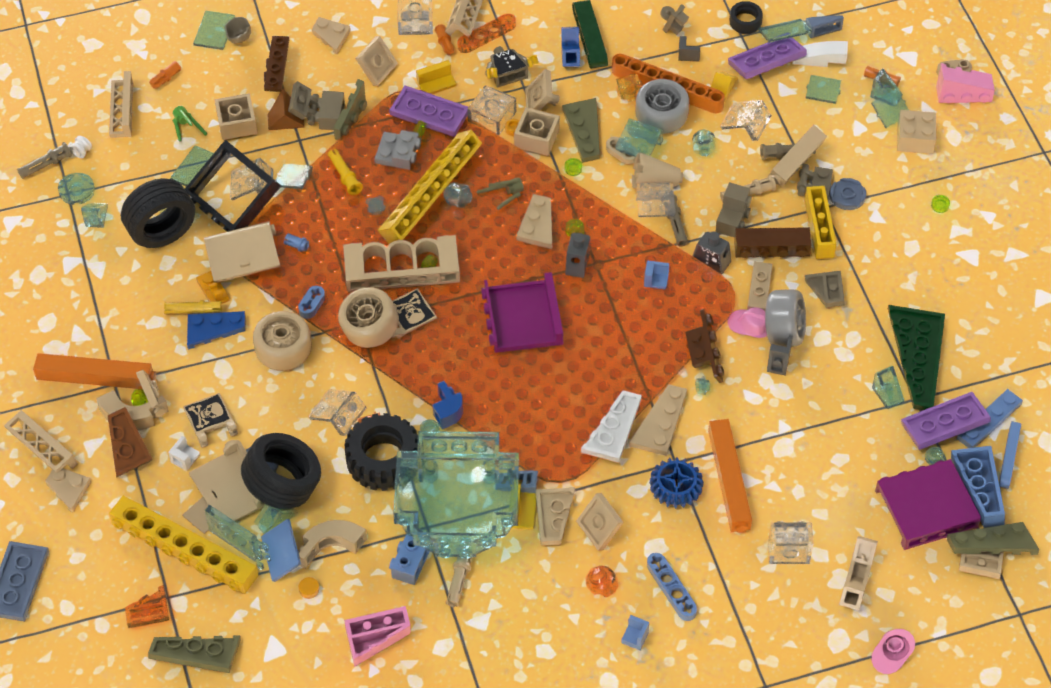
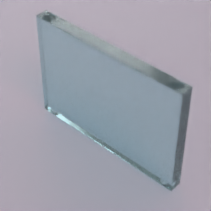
[193,10,235,50]
[758,19,812,42]
[170,145,214,186]

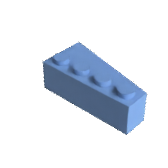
[951,446,1005,528]

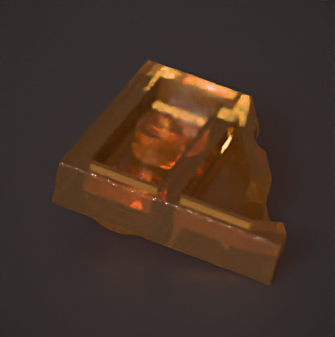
[125,585,169,629]

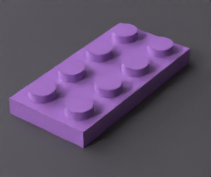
[728,34,807,79]
[389,85,470,137]
[901,392,991,450]

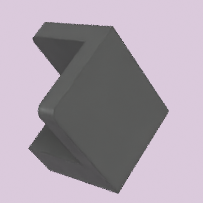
[678,36,700,62]

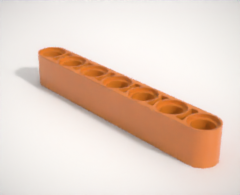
[612,53,725,114]

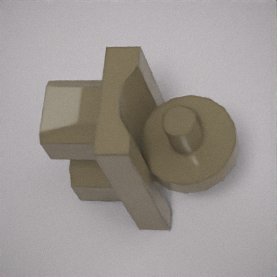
[660,4,689,35]

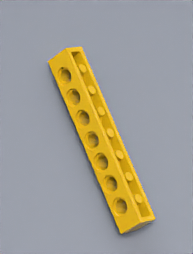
[378,130,482,244]
[109,495,259,594]

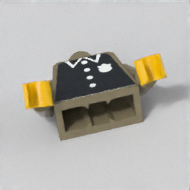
[485,46,539,88]

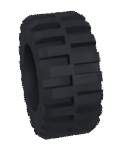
[344,413,421,491]

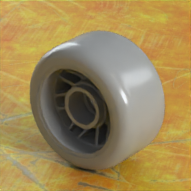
[635,79,689,134]
[765,289,806,347]

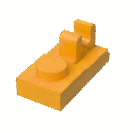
[196,271,230,304]

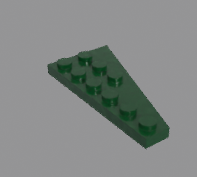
[887,305,945,410]

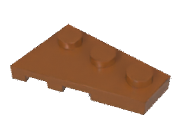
[108,407,152,478]

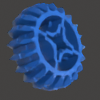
[649,457,704,509]

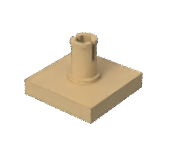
[355,36,398,86]
[525,69,560,111]
[576,493,624,551]

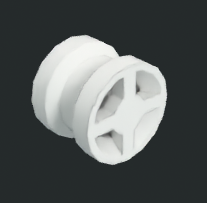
[69,136,92,159]

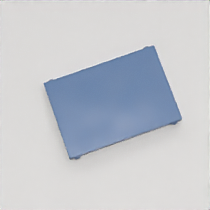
[261,519,301,582]

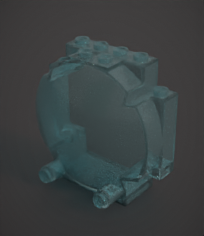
[393,431,519,558]

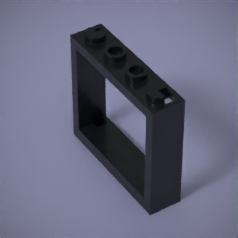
[185,140,281,232]

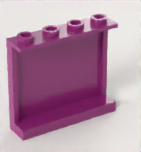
[481,272,563,353]
[875,459,981,550]

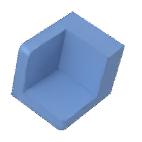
[644,260,670,289]
[621,615,649,651]

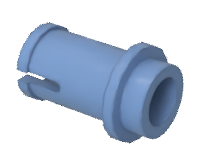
[284,233,309,252]

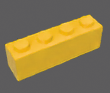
[804,186,837,259]

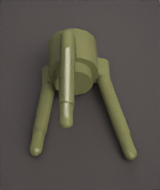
[476,177,524,210]

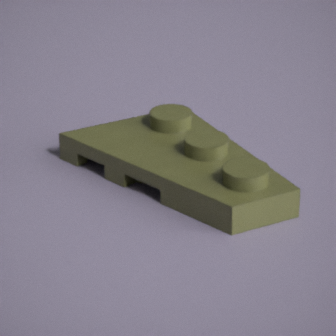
[334,79,367,141]

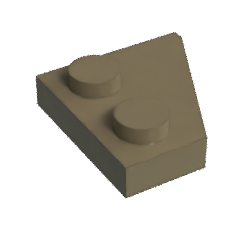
[805,270,845,308]

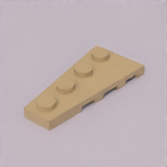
[629,384,687,456]

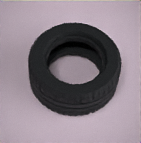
[120,178,195,248]
[241,433,321,509]

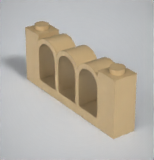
[343,235,460,292]

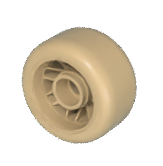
[338,287,399,348]
[253,311,312,371]

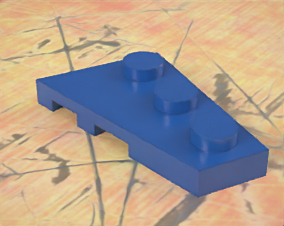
[187,311,246,350]

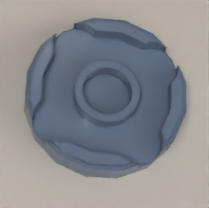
[830,178,866,210]

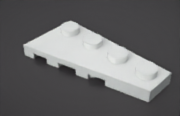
[581,390,642,463]

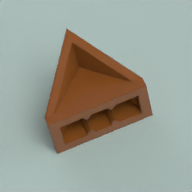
[268,88,304,130]

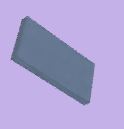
[0,541,49,622]

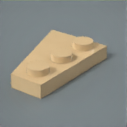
[517,194,552,249]
[535,487,575,546]

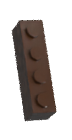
[734,227,812,258]

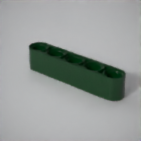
[572,0,608,69]

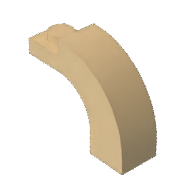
[96,390,169,430]
[298,520,367,569]
[839,536,878,610]

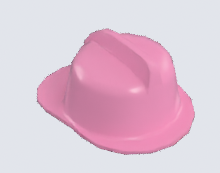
[728,307,767,338]
[871,629,915,674]

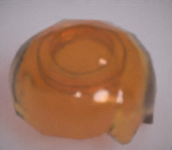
[585,565,618,597]

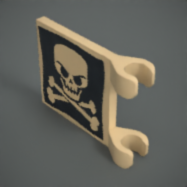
[390,288,437,342]
[183,393,238,448]

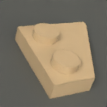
[312,17,351,54]
[136,370,160,407]
[45,465,91,512]
[959,551,1004,579]

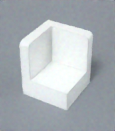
[168,436,200,471]

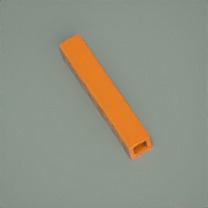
[33,353,156,389]
[708,419,752,533]

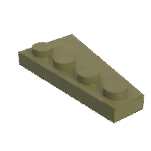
[562,98,600,163]
[947,522,1039,555]
[148,635,241,673]

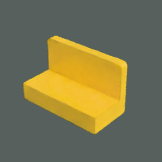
[416,60,457,94]
[509,483,536,530]

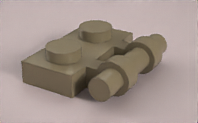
[288,81,319,126]
[797,164,833,199]

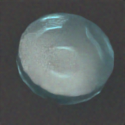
[58,173,95,205]

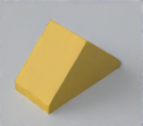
[711,71,738,102]

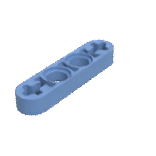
[999,421,1021,489]
[647,553,697,621]

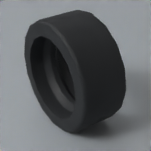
[729,1,763,34]

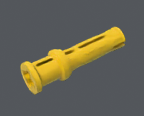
[328,149,363,196]

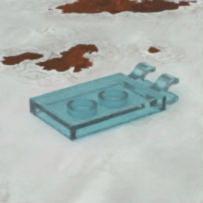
[204,505,271,570]

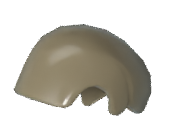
[224,17,251,44]

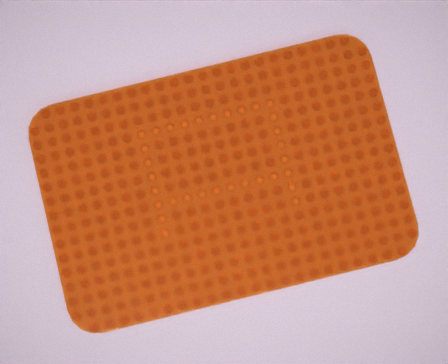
[242,90,735,483]

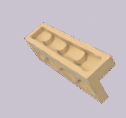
[445,0,483,37]
[109,71,133,138]
[4,410,78,473]

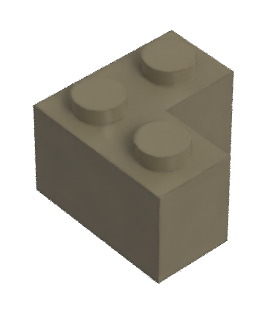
[715,182,752,238]

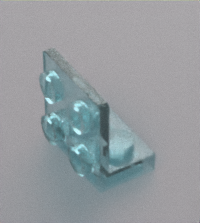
[615,118,663,157]

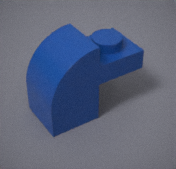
[561,27,580,67]
[432,381,463,430]

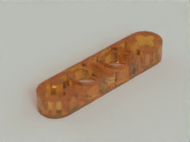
[457,14,516,53]

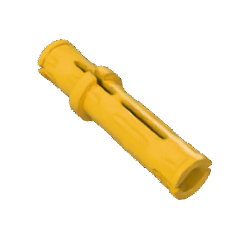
[164,300,222,314]

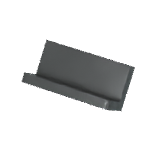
[767,335,793,376]

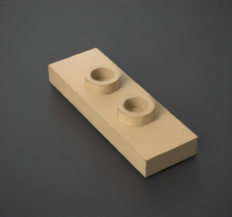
[747,261,773,311]

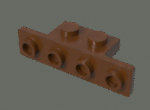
[264,36,290,92]
[685,309,724,383]

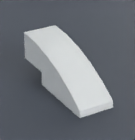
[792,41,848,67]

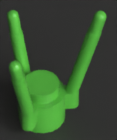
[172,106,207,142]

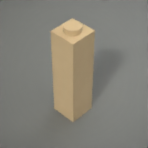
[769,124,827,187]

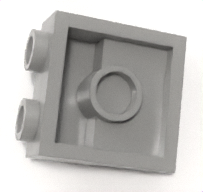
[374,130,421,170]

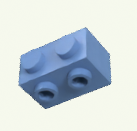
[389,535,430,585]

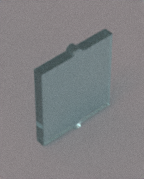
[806,75,841,104]
[871,89,909,128]
[276,164,313,189]

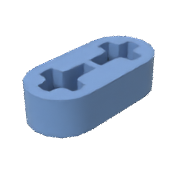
[298,286,325,319]

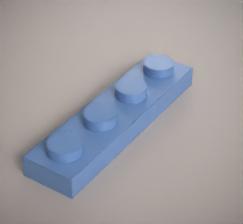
[957,389,1023,448]

